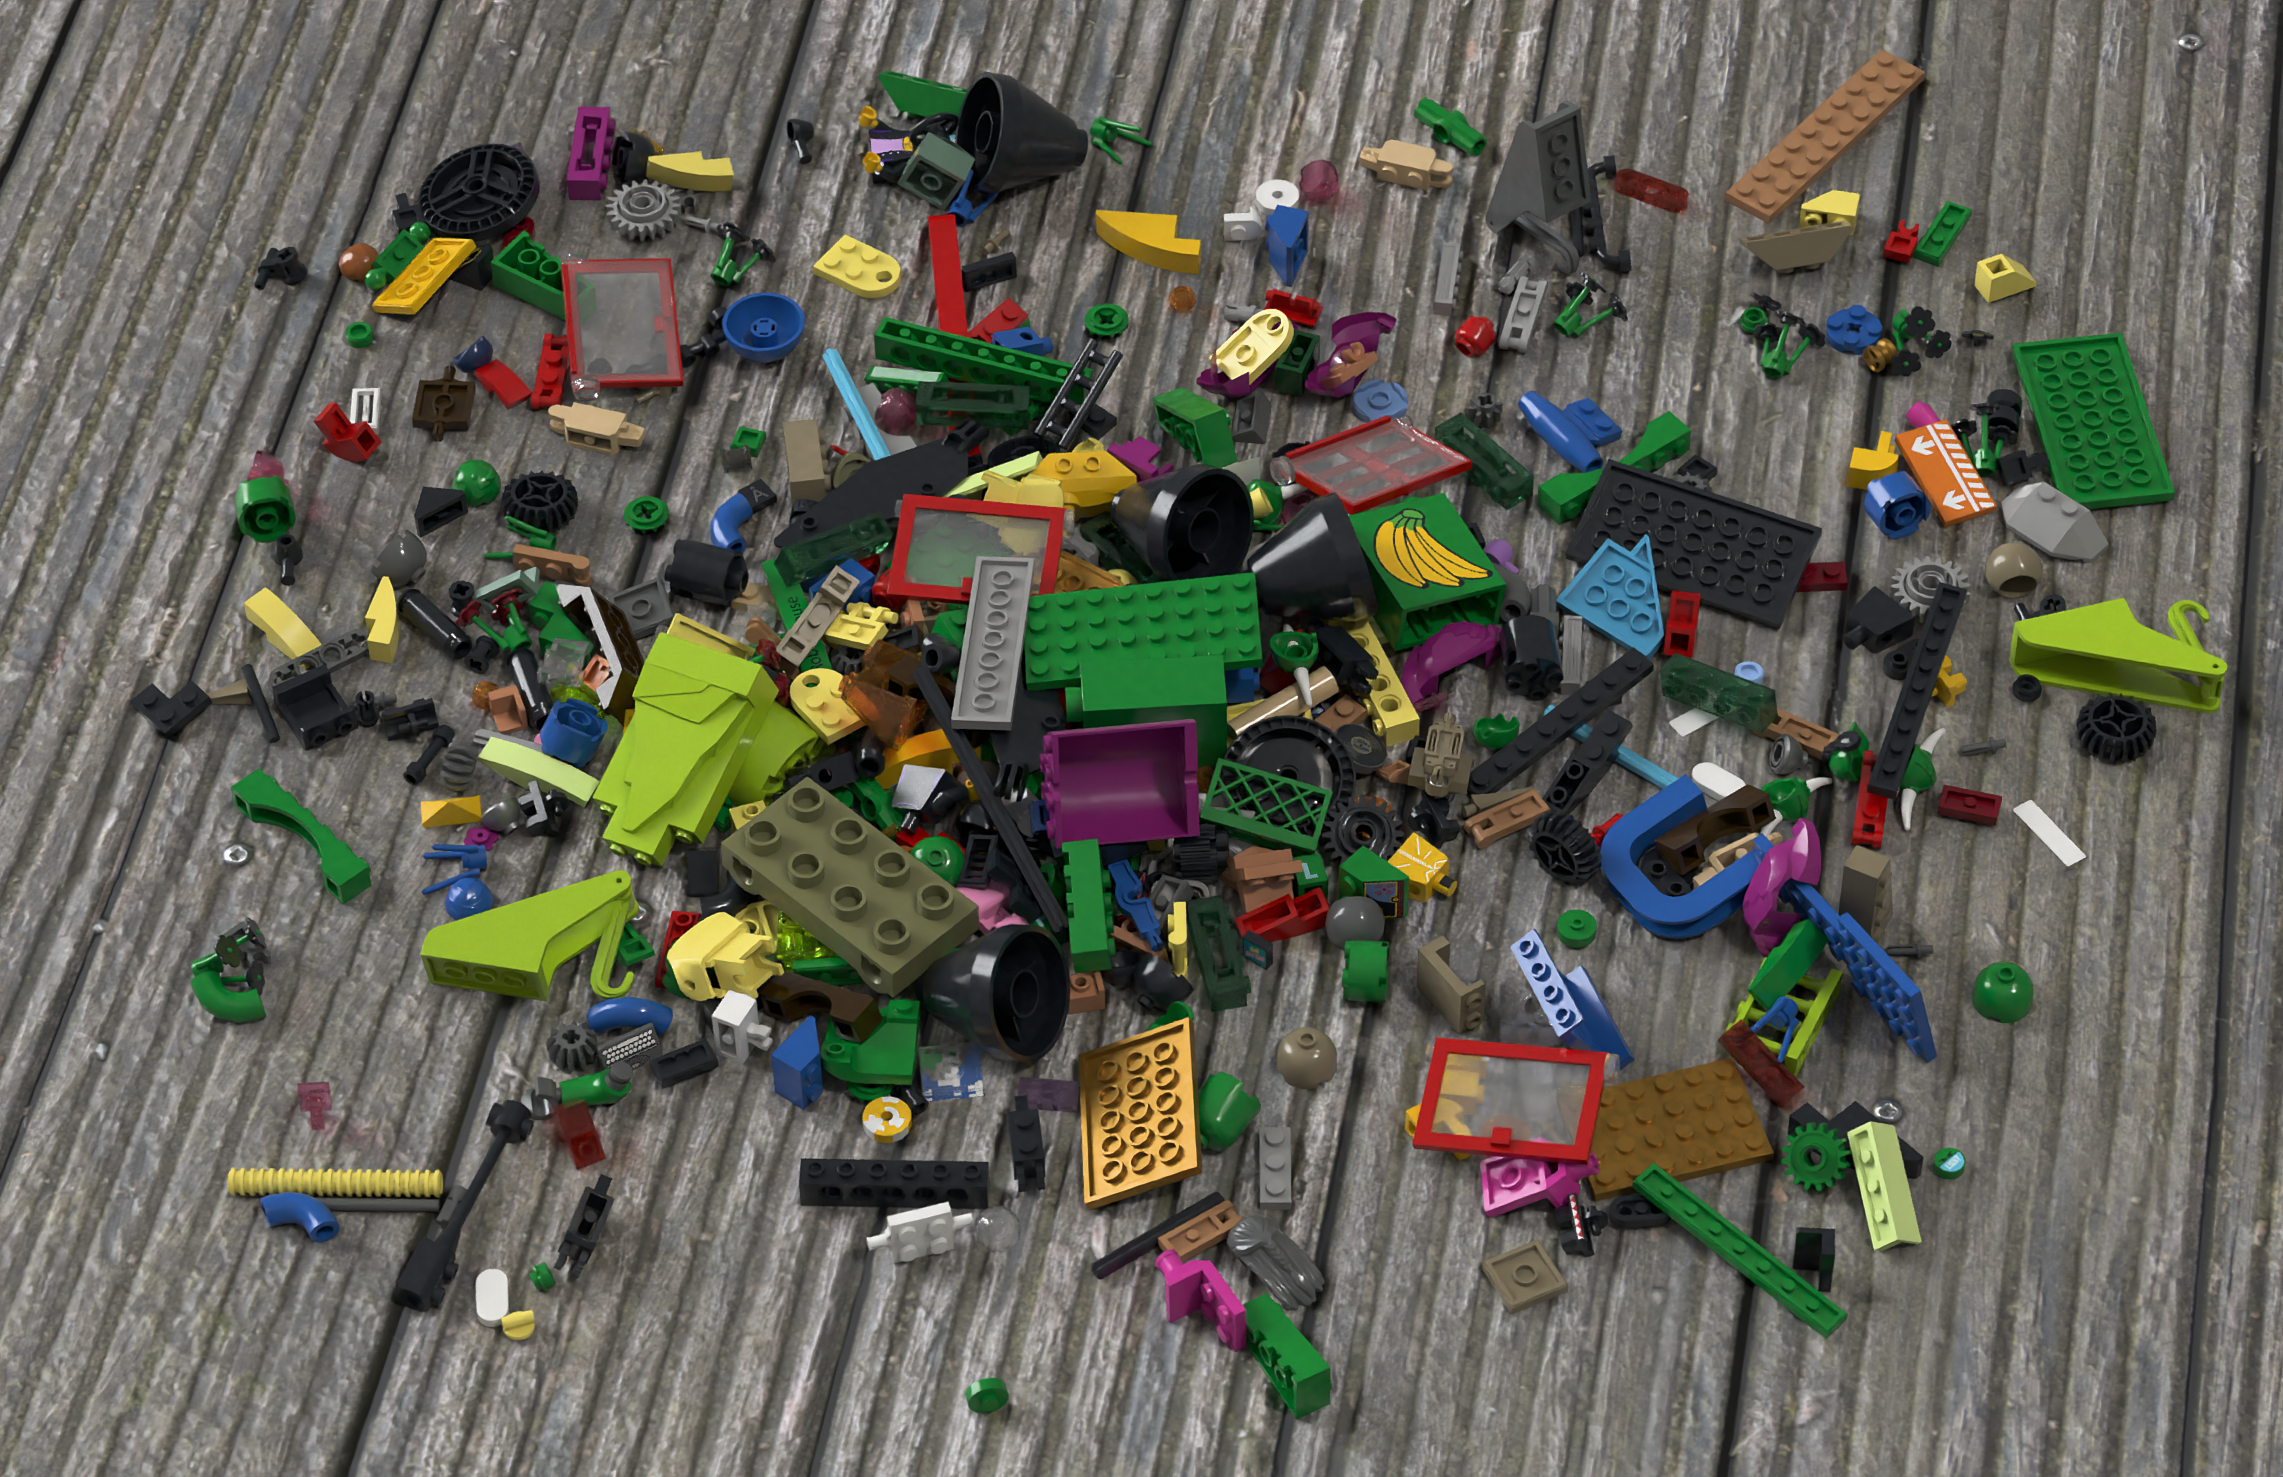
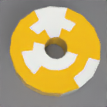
[862,1097,912,1143]

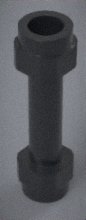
[403,724,455,785]

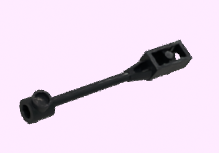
[394,1100,534,1312]

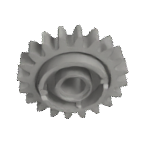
[606,180,681,241]
[1890,556,1971,623]

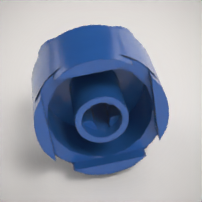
[1864,471,1931,539]
[540,699,608,768]

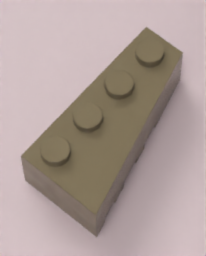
[783,419,831,517]
[1838,845,1893,946]

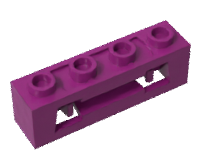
[567,106,616,200]

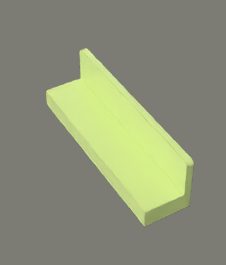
[943,451,1043,515]
[1847,1121,1921,1251]

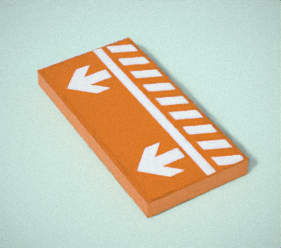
[1895,419,1997,528]

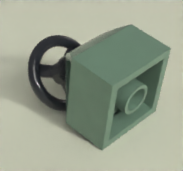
[898,112,975,210]

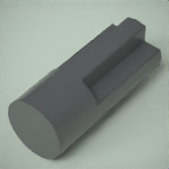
[436,1185,467,1230]

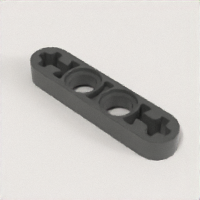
[268,629,369,693]

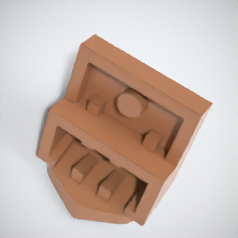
[1226,846,1303,913]

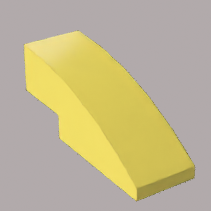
[646,151,734,191]
[365,576,399,663]
[244,587,327,669]

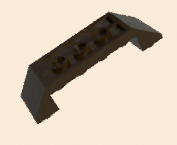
[555,584,645,727]

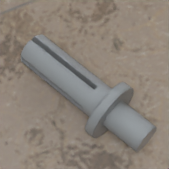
[685,215,722,234]

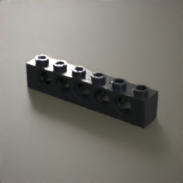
[799,1158,990,1209]

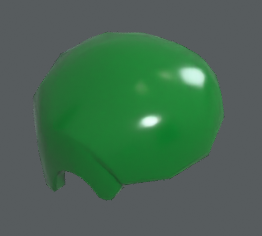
[1473,713,1520,751]

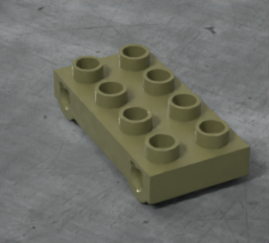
[721,777,979,997]

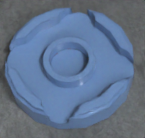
[1353,379,1408,425]

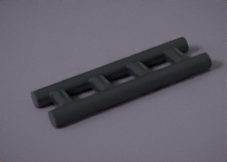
[1034,338,1123,450]

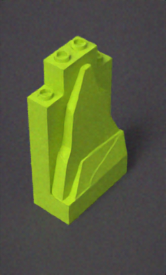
[592,632,779,867]

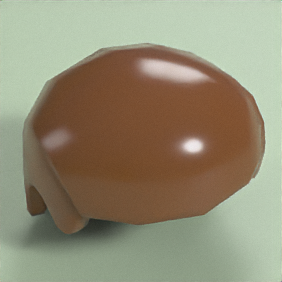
[339,243,379,282]

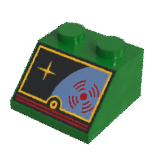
[1339,846,1409,919]

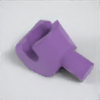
[1483,539,1520,575]

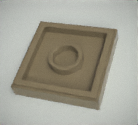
[1482,1239,1568,1315]

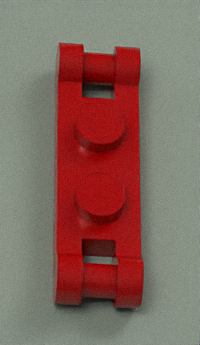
[531,333,569,410]
[1851,750,1888,849]

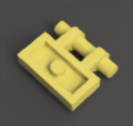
[824,602,899,652]

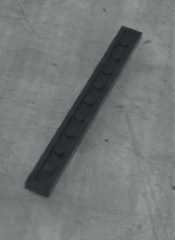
[1867,582,1967,800]

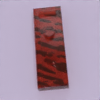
[1717,1019,1804,1108]

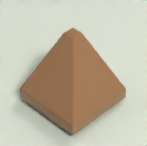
[1375,760,1411,784]

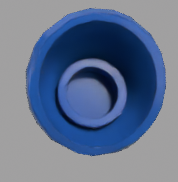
[445,877,493,921]

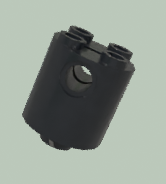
[664,539,749,607]
[1499,615,1564,701]

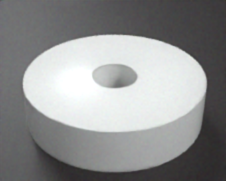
[1256,179,1299,216]

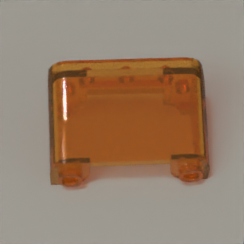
[838,639,929,752]

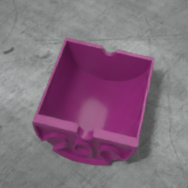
[1039,719,1200,849]

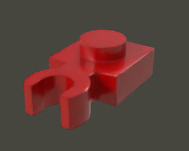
[1883,220,1919,263]

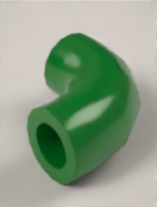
[190,971,267,1023]

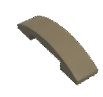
[776,565,860,669]

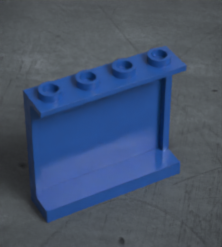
[1510,929,1635,1077]

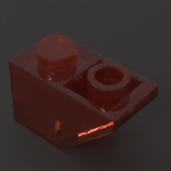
[549,1098,606,1170]

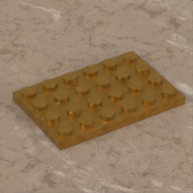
[1078,1017,1203,1210]
[1556,1058,1774,1202]

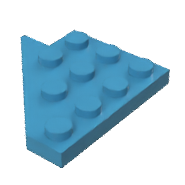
[1556,534,1665,660]

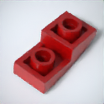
[473,359,532,410]

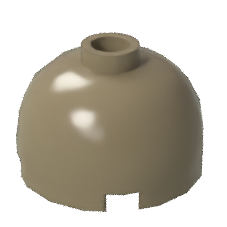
[1276,1027,1337,1089]

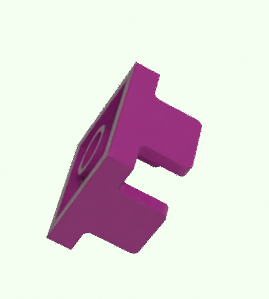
[1107,437,1173,483]

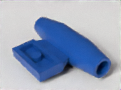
[1518,391,1622,472]

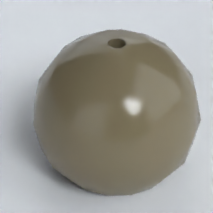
[1985,542,2042,599]

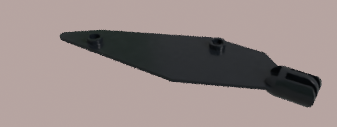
[774,417,990,548]
[988,646,1067,802]

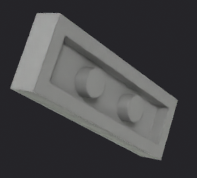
[1259,1127,1291,1210]

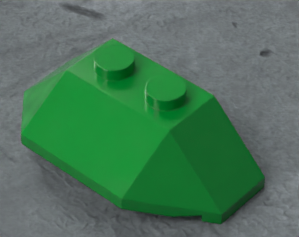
[878,70,968,123]

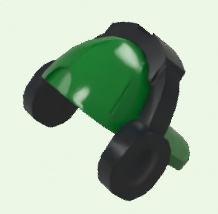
[1822,722,1874,782]

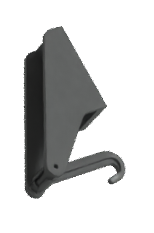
[1485,101,1591,274]

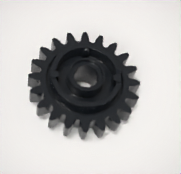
[1321,795,1405,866]

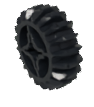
[501,470,578,533]
[2076,692,2157,764]
[1527,809,1602,886]

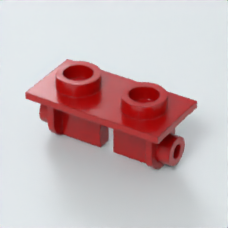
[1264,288,1323,327]

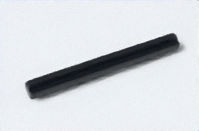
[1091,1192,1225,1280]

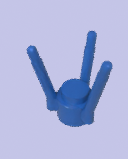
[947,169,999,227]
[422,844,487,895]
[1742,996,1799,1063]

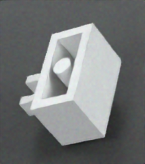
[712,990,772,1064]

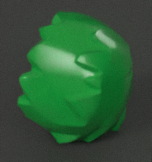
[451,460,502,507]

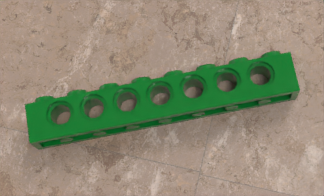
[874,316,1094,404]

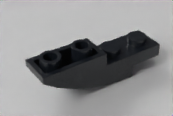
[1542,709,1633,816]

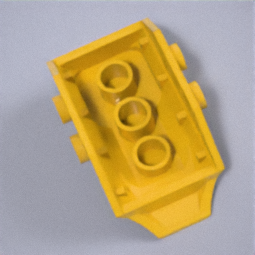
[1031,451,1137,526]

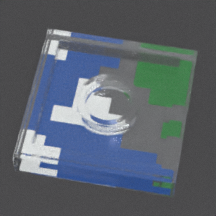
[918,1042,985,1102]

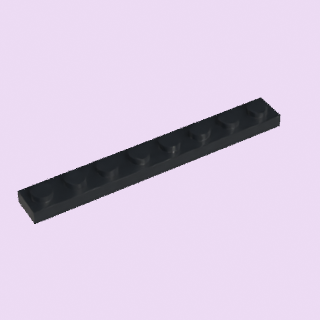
[1467,647,1654,795]

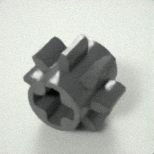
[1468,393,1503,427]

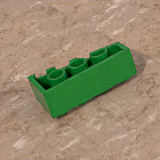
[491,230,597,328]
[1152,387,1238,468]
[1062,838,1116,973]

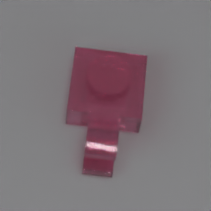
[297,1082,332,1130]

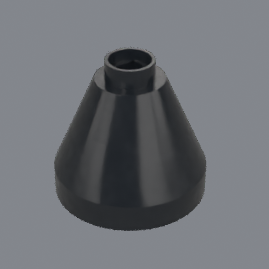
[955,72,1088,194]
[1111,464,1254,582]
[1236,492,1378,622]
[915,924,1070,1062]

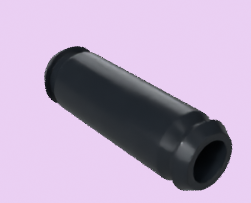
[397,589,472,659]
[507,647,554,730]
[855,712,891,778]

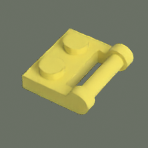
[1168,902,1187,979]

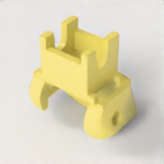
[966,470,1064,557]
[667,912,784,1001]

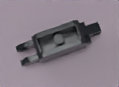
[1305,621,1379,695]
[1007,1095,1046,1192]
[554,1174,614,1278]

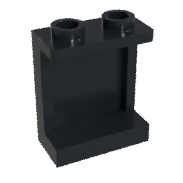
[272,664,359,751]

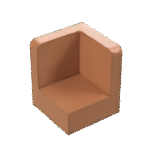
[488,685,528,735]

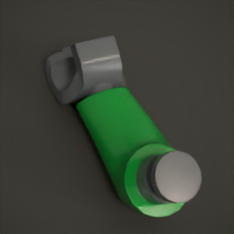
[522,1061,633,1120]

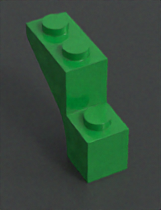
[529,581,594,670]

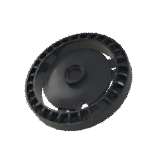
[418,144,540,242]
[1221,715,1356,841]

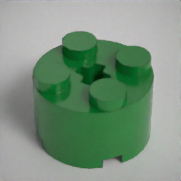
[235,476,296,543]
[1342,940,1389,1003]

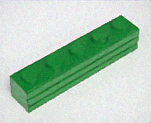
[864,366,951,397]

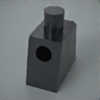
[1843,586,1915,653]
[783,751,859,792]

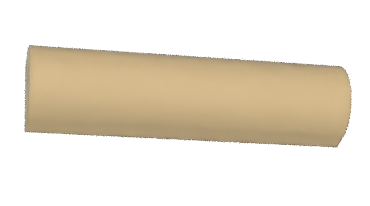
[1227,666,1339,740]

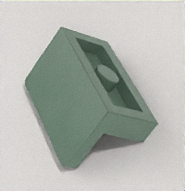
[474,567,540,614]

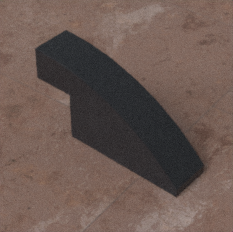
[1787,1101,1923,1179]

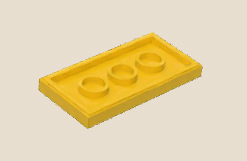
[372,238,476,314]

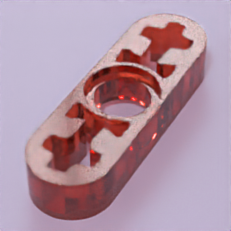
[1615,169,1689,213]

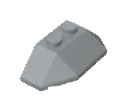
[2001,482,2109,563]

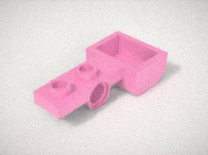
[956,876,1029,935]

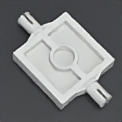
[867,1202,974,1264]

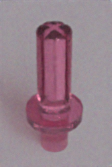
[1413,691,1449,713]

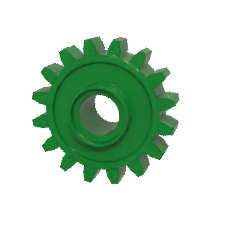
[1781,1122,1851,1192]

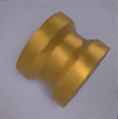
[1863,338,1898,373]

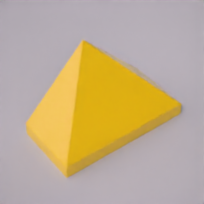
[421,795,482,828]

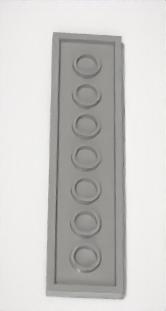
[951,556,1035,730]

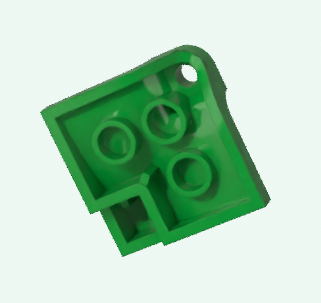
[820,999,920,1085]

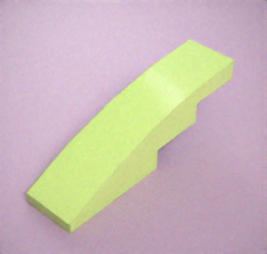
[477,737,600,808]

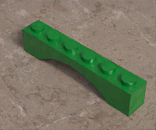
[1538,411,1691,525]
[231,768,372,905]

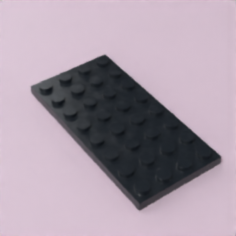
[1565,459,1822,630]

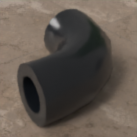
[921,633,962,673]
[700,870,755,917]

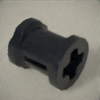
[448,580,475,618]
[464,635,500,674]

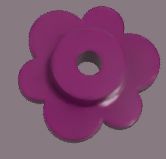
[464,826,498,851]

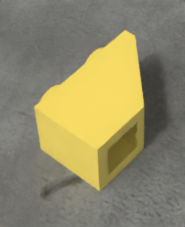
[1799,190,1860,236]
[1974,254,2037,303]

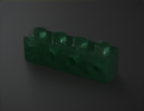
[1660,653,1778,733]

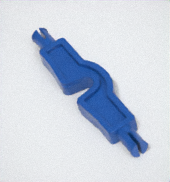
[1107,859,1164,952]

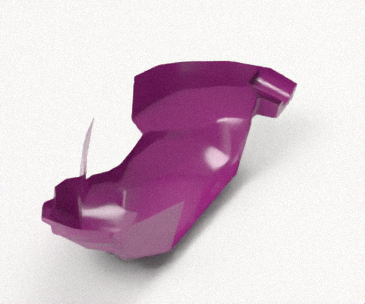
[1305,312,1397,398]
[1196,322,1299,398]
[1400,621,1501,705]
[1743,818,1821,958]

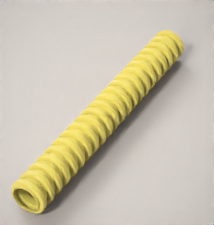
[228,1168,443,1198]

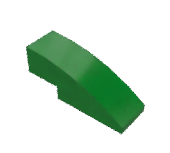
[1747,919,1829,1011]

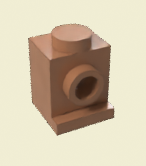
[1068,971,1105,1015]

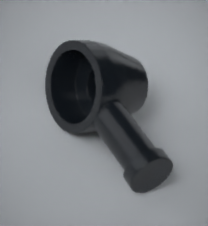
[787,119,814,164]
[274,534,303,586]

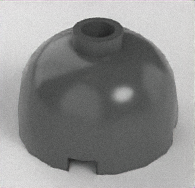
[371,530,427,587]

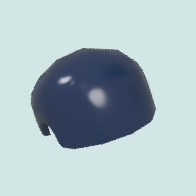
[452,336,493,374]

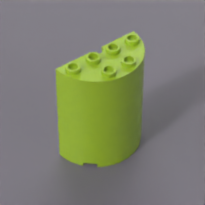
[727,701,836,808]

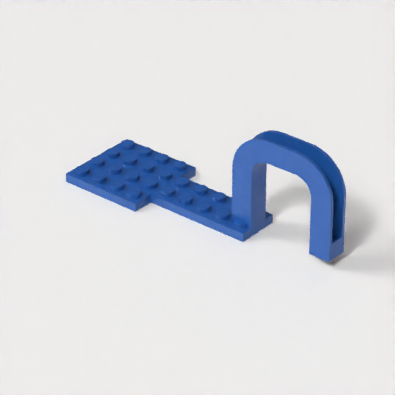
[1600,774,1937,1063]

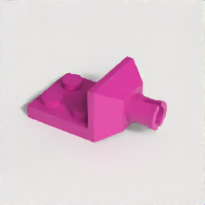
[1480,1139,1600,1218]
[1155,1249,1246,1352]

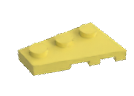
[667,613,756,660]

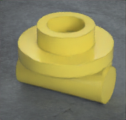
[501,1310,535,1340]

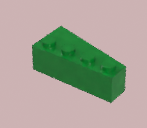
[1242,1294,1333,1420]

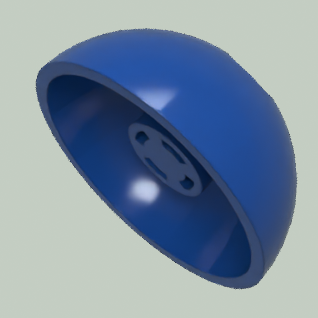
[722,293,805,363]

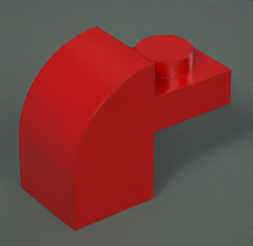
[313,402,381,462]
[1663,590,1701,658]

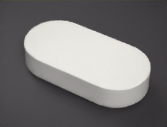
[1692,762,1746,801]
[476,1269,509,1327]

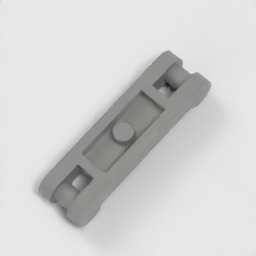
[1499,276,1548,354]

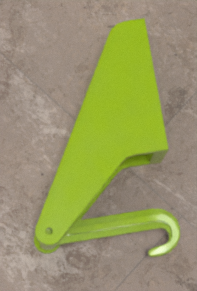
[2009,598,2227,714]
[420,870,639,1001]

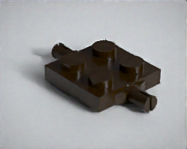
[412,366,476,442]

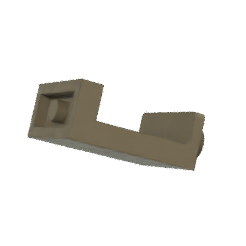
[1417,936,1486,1035]

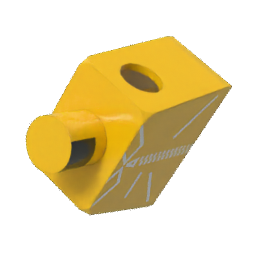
[1388,832,1457,903]

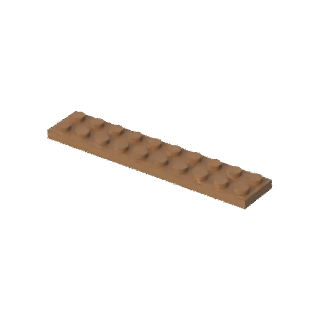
[1725,49,1925,224]

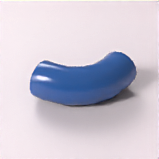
[710,493,753,553]
[587,997,673,1035]
[260,1192,340,1242]

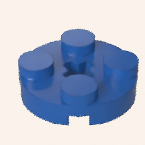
[1826,305,1882,355]

